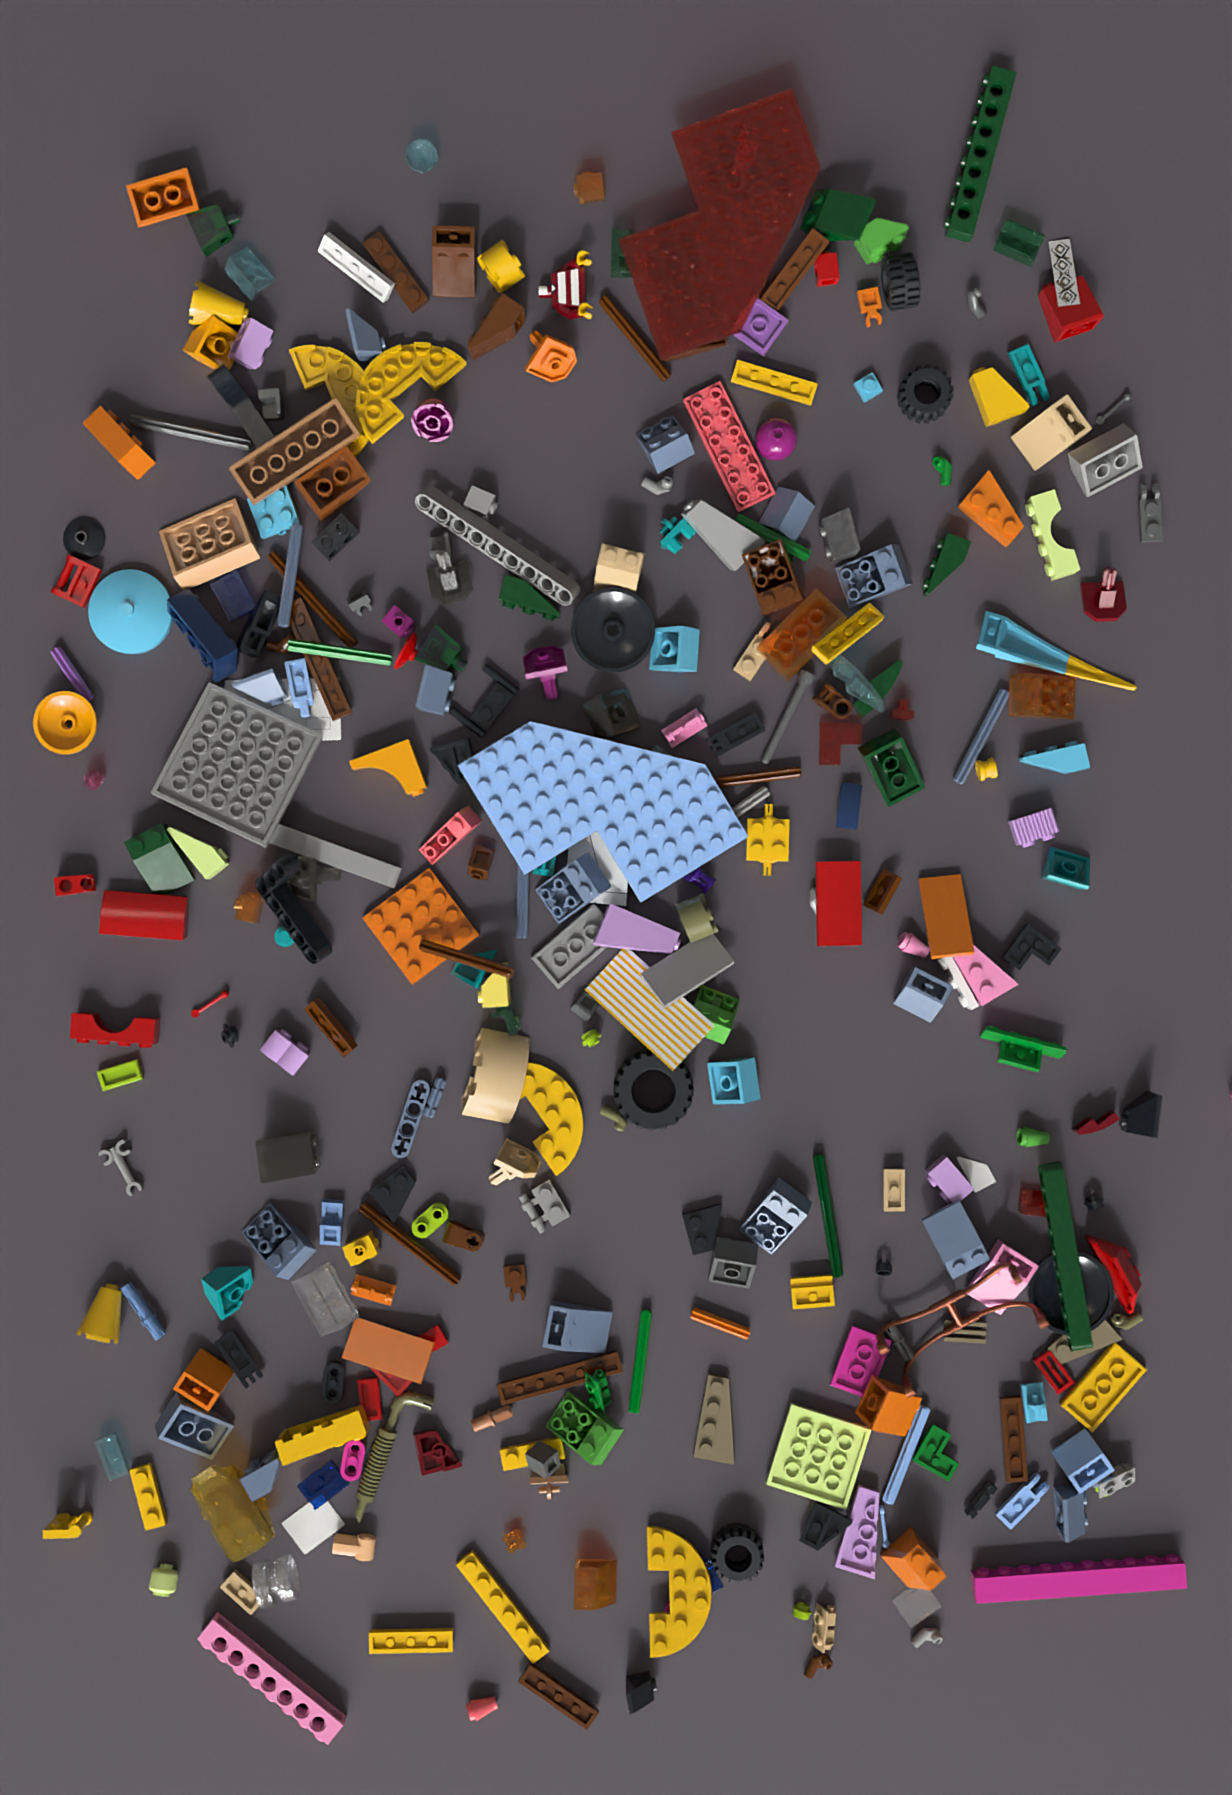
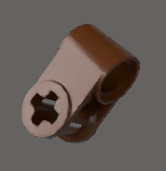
[811,682,852,720]
[442,1220,484,1252]

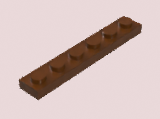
[290,598,353,721]
[496,1350,623,1405]

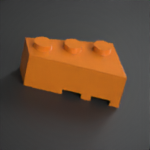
[957,470,1024,548]

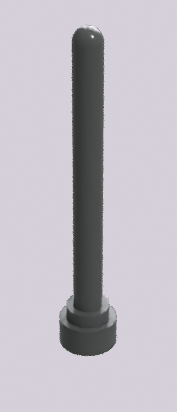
[761,670,815,764]

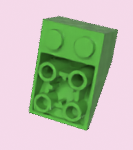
[546,1391,624,1465]

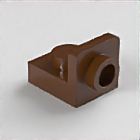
[467,844,495,880]

